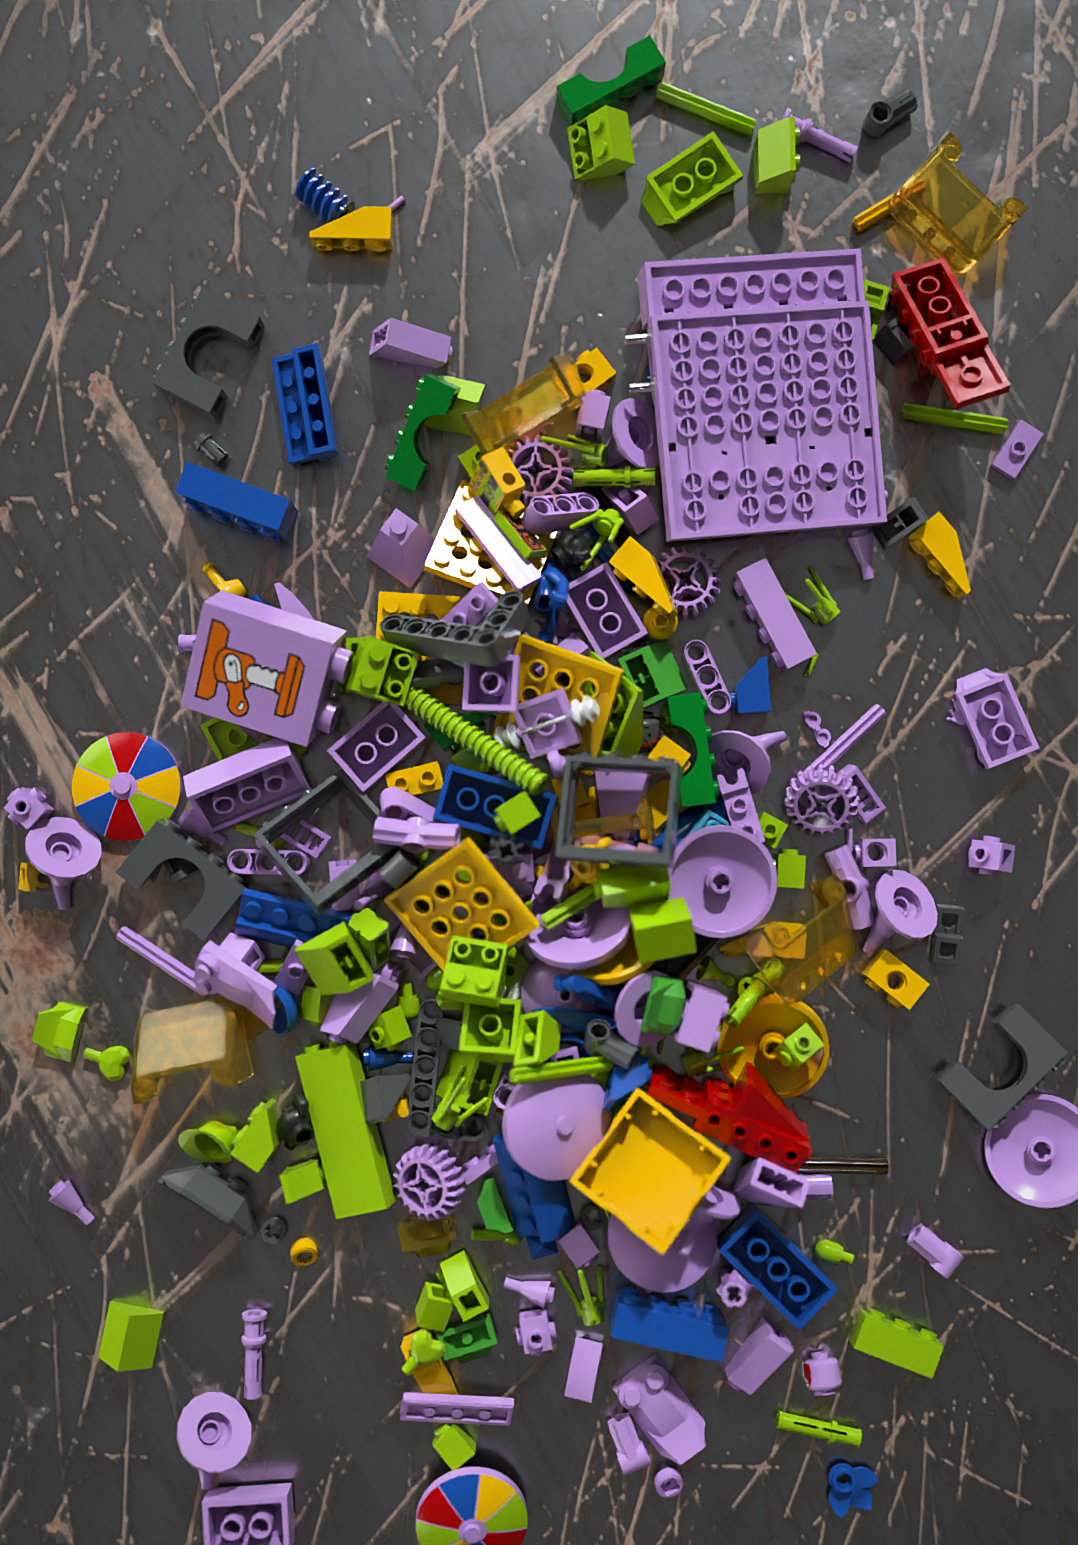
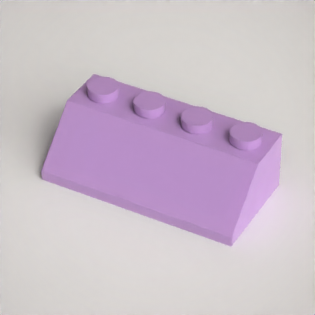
[183,737,310,834]

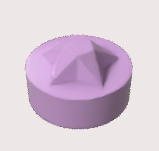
[546,750,566,779]
[654,1468,683,1498]

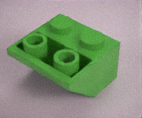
[616,640,688,709]

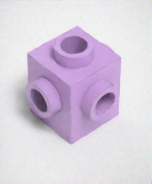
[4,787,54,830]
[968,836,1015,876]
[516,1308,557,1356]

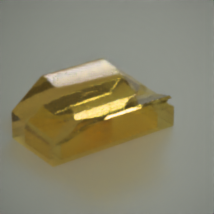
[397,1213,457,1258]

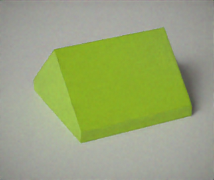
[423,373,485,437]
[628,897,696,964]
[98,1301,165,1372]

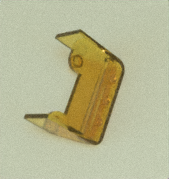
[460,355,586,455]

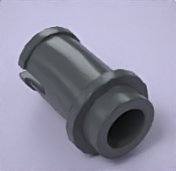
[193,432,229,467]

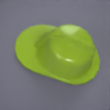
[178,1120,238,1163]

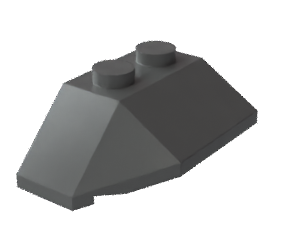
[157,1162,258,1242]

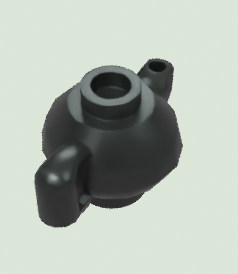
[551,530,593,569]
[277,1092,314,1151]

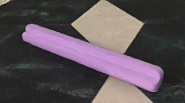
[803,704,886,774]
[116,926,207,996]

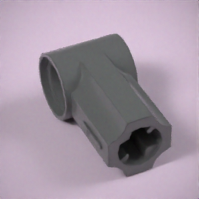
[863,88,918,137]
[584,1019,640,1070]

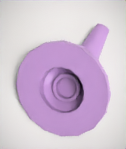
[598,398,659,469]
[708,730,787,794]
[25,817,102,910]
[863,870,938,956]
[615,970,669,1047]
[678,1180,741,1256]
[177,1392,251,1490]

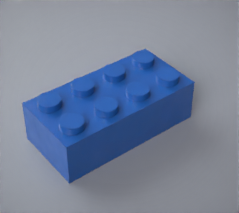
[175,461,298,542]
[433,764,557,849]
[717,1203,838,1331]
[609,1286,729,1363]

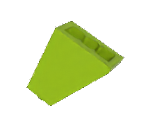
[593,865,671,908]

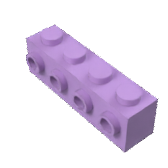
[732,557,817,672]

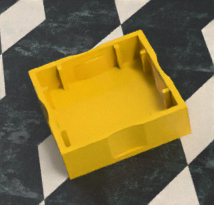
[569,1087,731,1255]

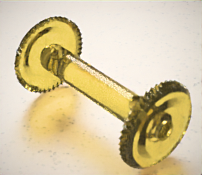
[551,796,655,848]

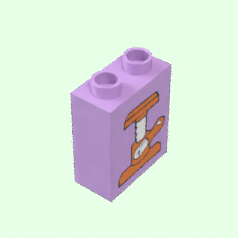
[180,590,354,747]

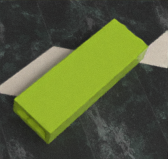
[295,1041,396,1219]

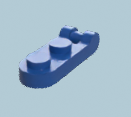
[553,975,620,1013]

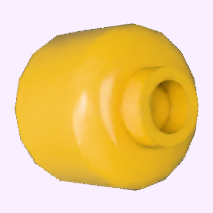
[642,606,678,642]

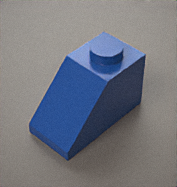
[729,657,771,715]
[602,1054,652,1112]

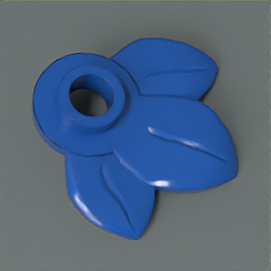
[828,1463,879,1518]

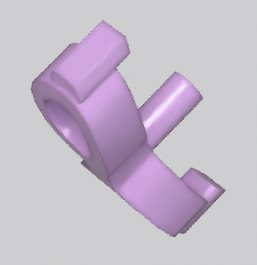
[803,711,831,748]

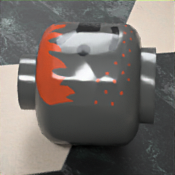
[639,711,661,752]

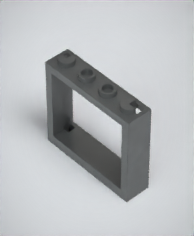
[555,752,683,869]
[254,769,404,916]

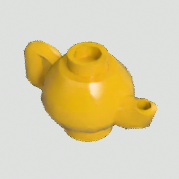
[568,837,612,891]

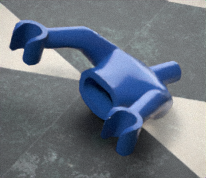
[533,560,570,644]

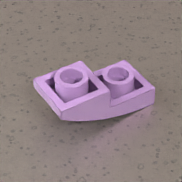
[564,1337,603,1403]

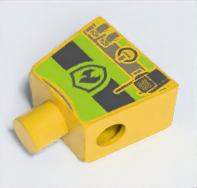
[468,447,526,519]

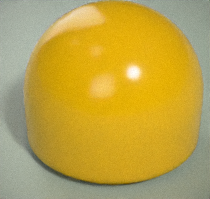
[290,1237,318,1266]

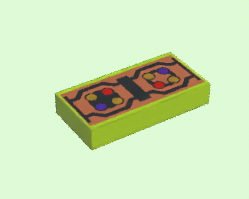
[494,511,547,558]

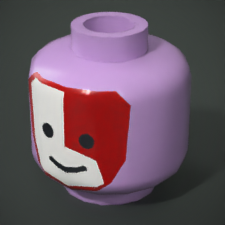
[803,1351,842,1396]

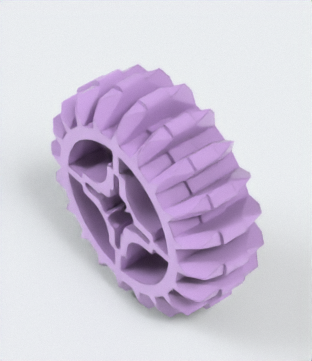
[508,435,574,507]
[654,545,721,619]
[784,764,860,838]
[393,1144,466,1221]

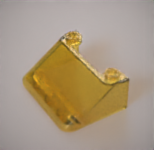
[888,132,1029,275]
[740,873,856,1005]
[131,997,254,1105]

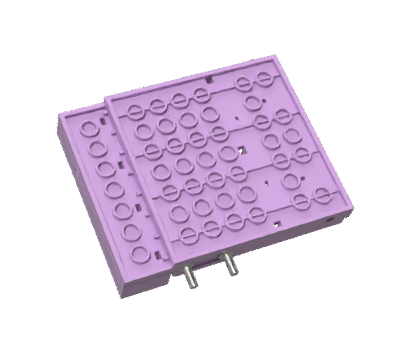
[625,248,888,542]

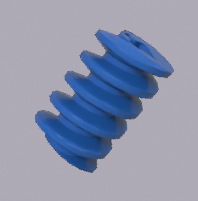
[295,167,355,223]

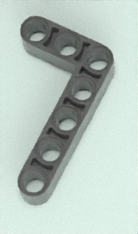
[380,591,530,666]
[379,850,486,938]
[407,997,488,1141]

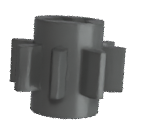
[489,831,524,867]

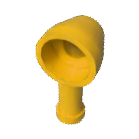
[202,562,247,597]

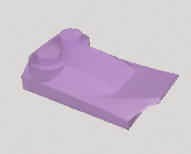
[955,668,1040,770]
[194,941,277,1030]
[612,1353,706,1465]

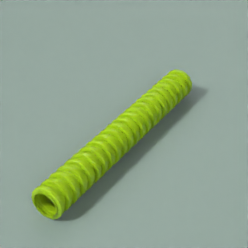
[404,683,548,796]

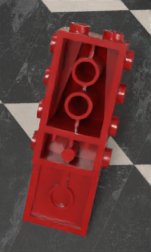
[888,257,1010,409]
[647,1062,812,1174]

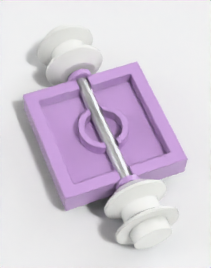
[493,688,600,759]

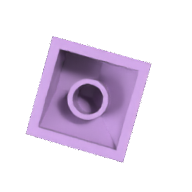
[367,508,436,589]

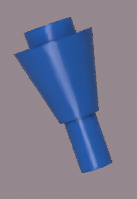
[363,1044,414,1072]

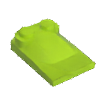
[641,131,743,226]

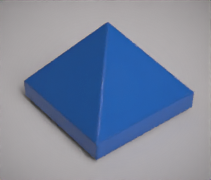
[526,1236,559,1260]

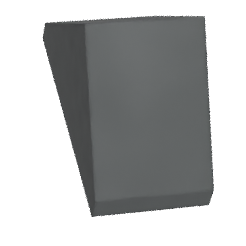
[871,497,929,549]
[360,1074,411,1125]

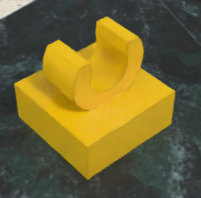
[18,862,48,892]

